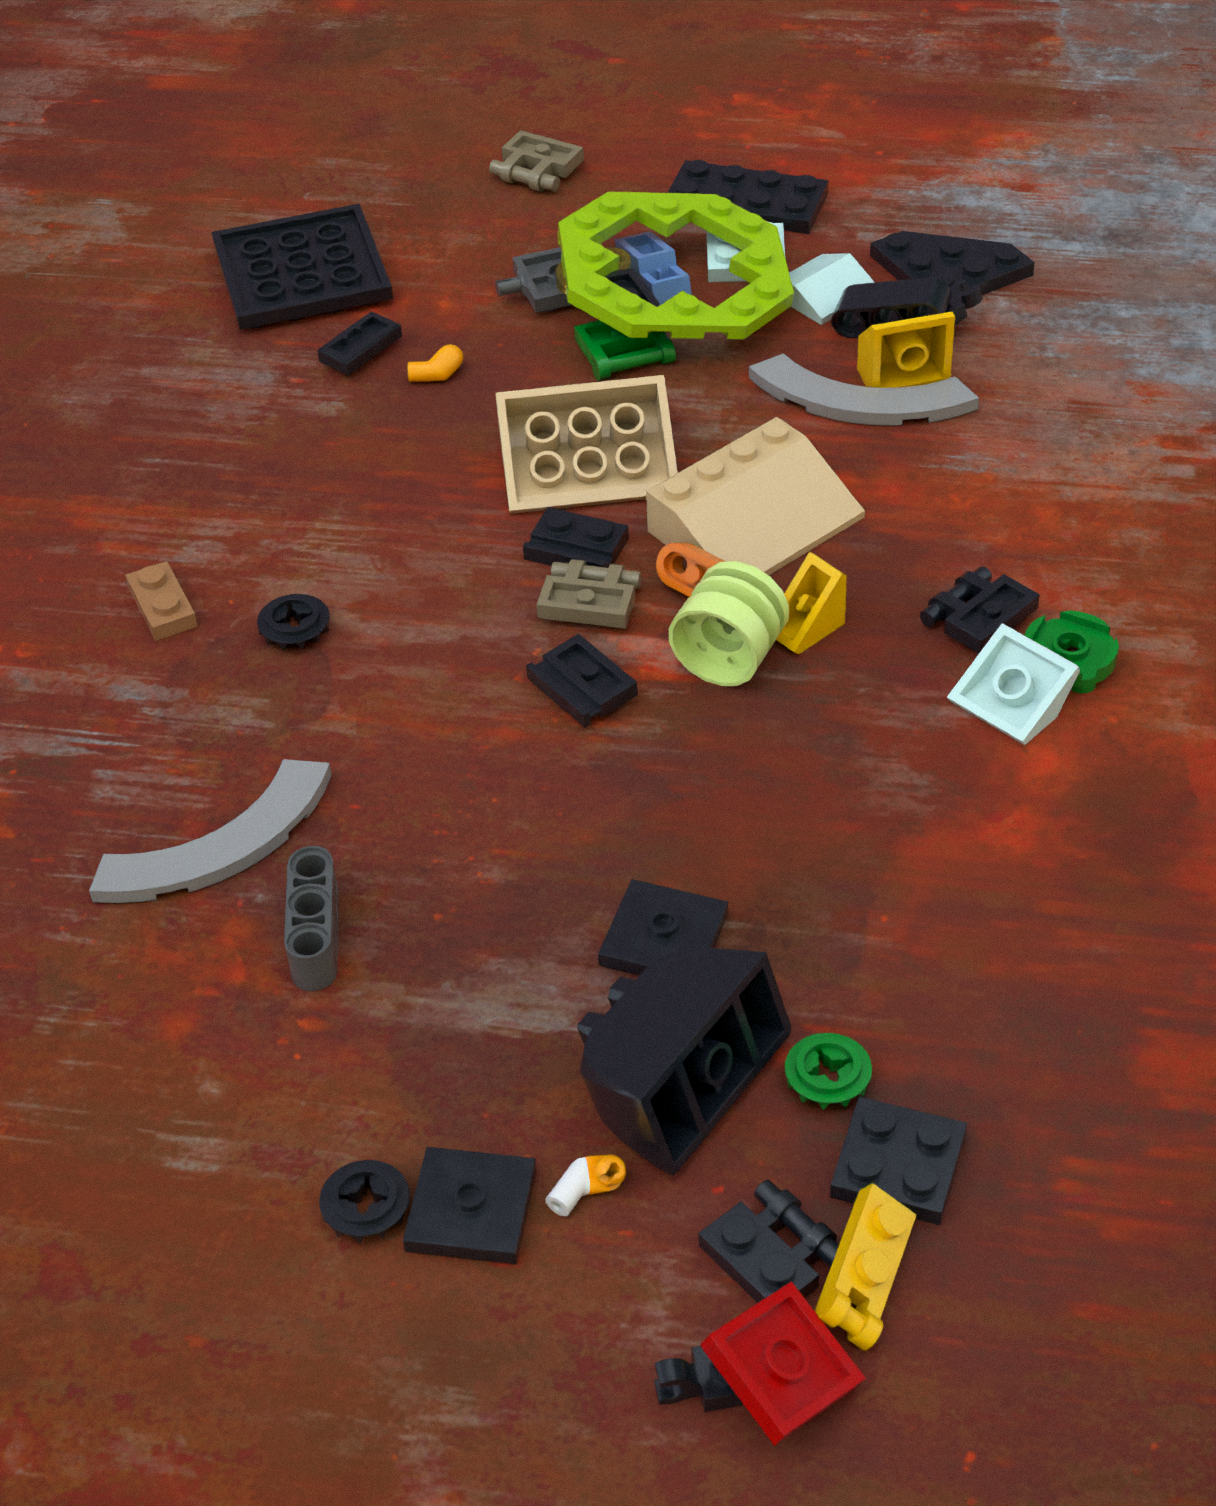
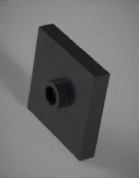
[598,879,728,975]
[403,1147,537,1264]

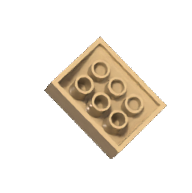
[496,375,678,514]
[646,417,865,575]

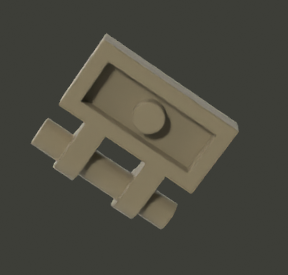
[489,130,584,192]
[536,559,642,629]

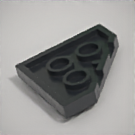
[870,231,1035,295]

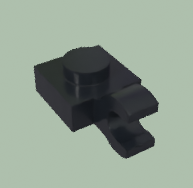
[654,1346,744,1412]

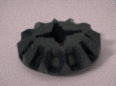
[257,594,330,651]
[319,1160,410,1243]

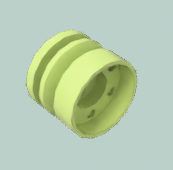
[668,561,789,686]

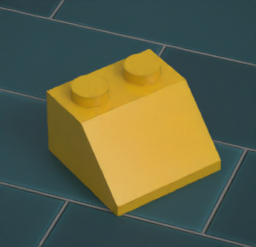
[857,311,955,388]

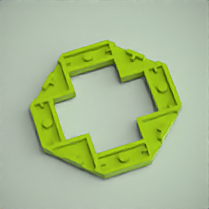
[557,192,794,339]

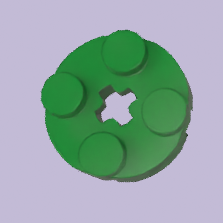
[1024,610,1119,694]

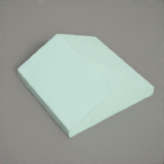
[789,253,875,325]
[947,623,1080,746]

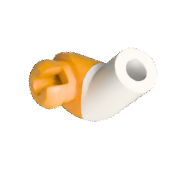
[545,1154,626,1216]

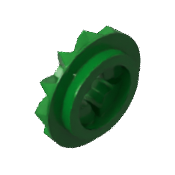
[785,1033,872,1111]

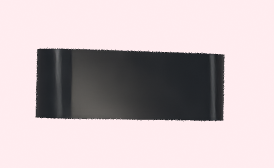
[831,278,952,338]

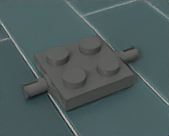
[495,247,626,313]

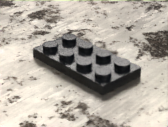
[668,160,829,234]

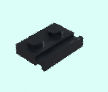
[523,507,629,568]
[526,634,638,728]

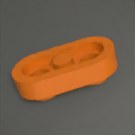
[656,542,726,597]

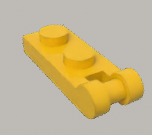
[815,1183,916,1351]

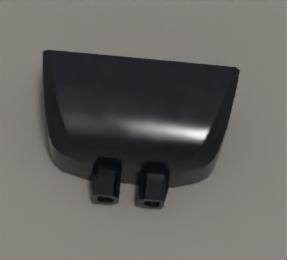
[577,947,791,1175]

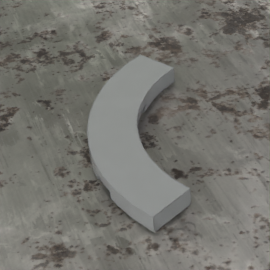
[749,353,979,426]
[89,759,332,903]

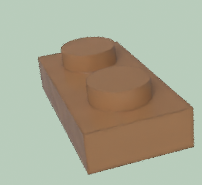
[125,561,198,641]

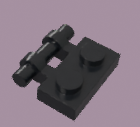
[920,566,1040,653]
[698,1180,839,1303]

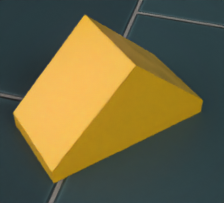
[776,552,847,654]

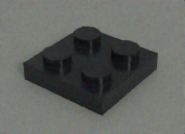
[830,1097,967,1225]

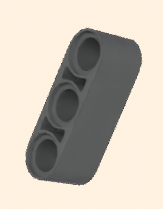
[284,846,339,991]

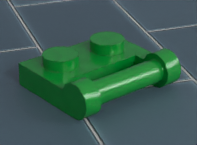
[574,320,676,381]

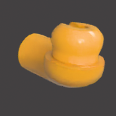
[408,344,463,382]

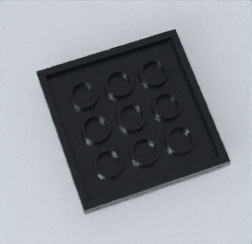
[211,204,393,330]

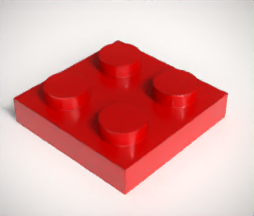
[700,1281,866,1446]

